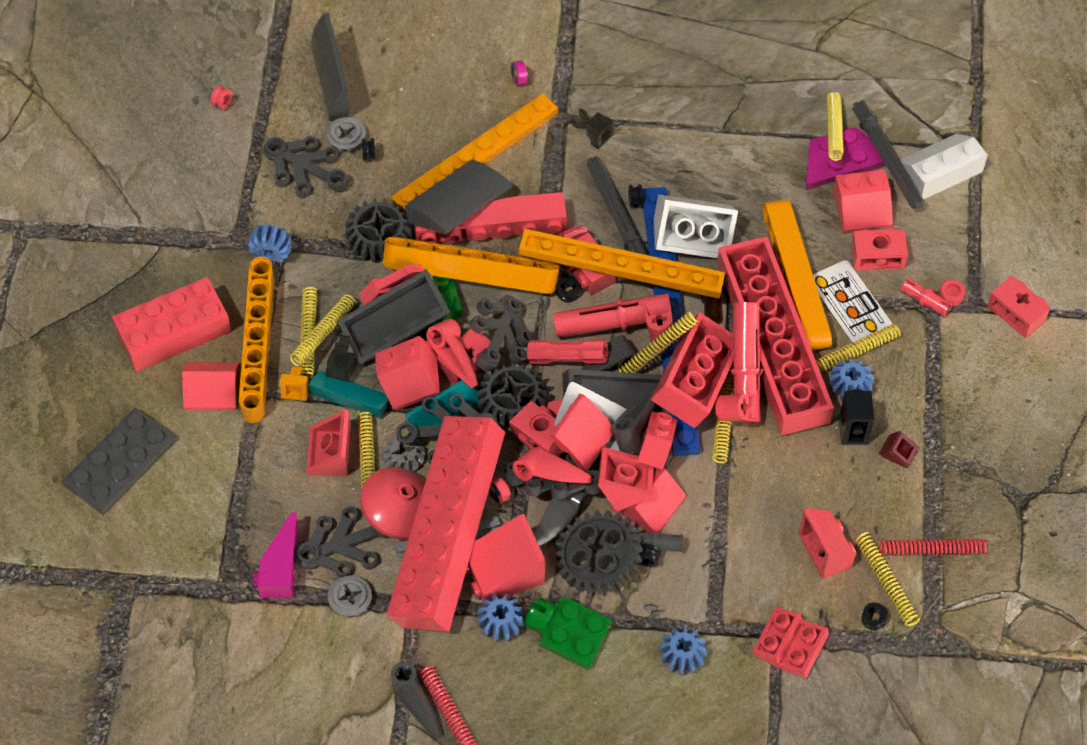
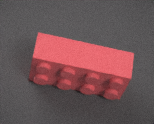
[112,277,231,372]
[651,312,734,428]

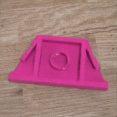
[806,127,886,190]

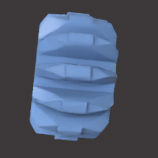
[248,223,292,264]
[829,358,874,401]
[477,593,524,642]
[659,626,707,675]

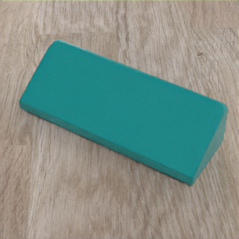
[308,371,389,419]
[405,380,479,440]

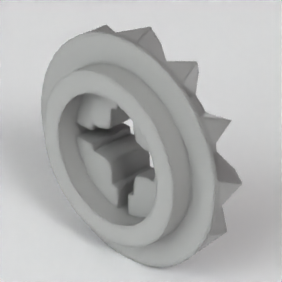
[326,117,366,152]
[383,434,425,472]
[328,576,372,618]

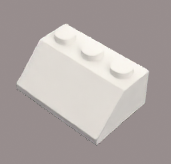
[900,134,988,199]
[654,194,738,258]

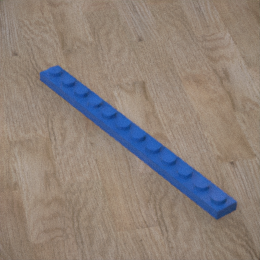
[642,187,700,456]

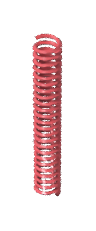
[880,538,988,556]
[417,665,477,745]

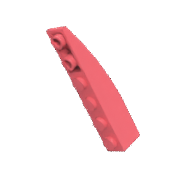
[415,192,567,243]

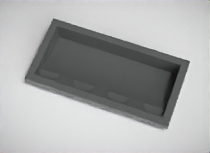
[311,12,348,121]
[405,160,512,234]
[337,269,451,365]
[562,369,670,427]

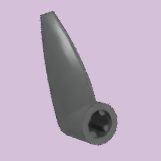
[580,335,637,372]
[612,387,656,453]
[534,483,587,546]
[391,662,444,739]

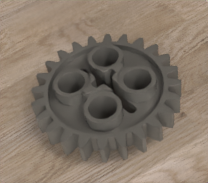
[554,510,643,595]

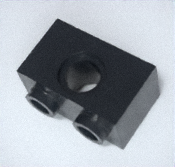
[839,389,875,445]

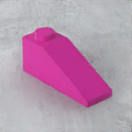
[253,512,299,598]

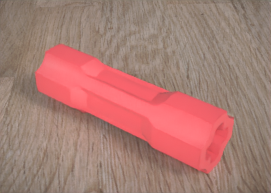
[527,339,609,364]

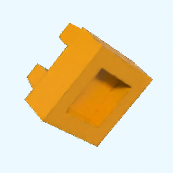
[280,366,309,401]

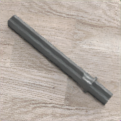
[852,100,924,209]
[587,156,647,255]

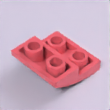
[551,393,613,472]
[752,607,829,679]

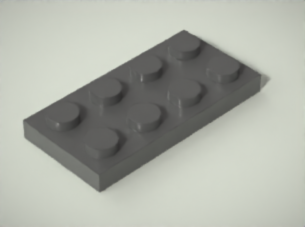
[62,407,176,515]

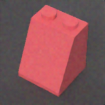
[465,514,545,603]

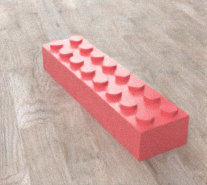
[717,236,834,436]
[386,416,505,632]

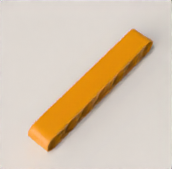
[762,199,832,351]
[382,237,560,294]
[239,257,274,423]

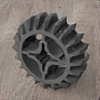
[345,198,413,263]
[477,362,548,429]

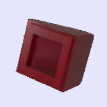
[879,431,919,468]

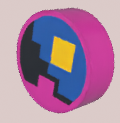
[511,60,527,86]

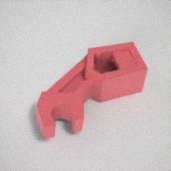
[359,264,424,305]

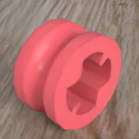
[210,85,233,110]

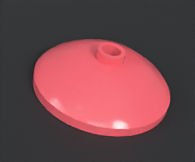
[360,467,426,540]

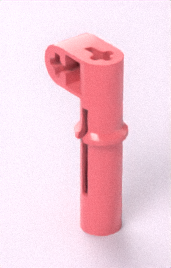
[553,293,675,346]
[715,302,763,423]

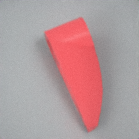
[426,319,478,389]
[513,447,591,483]

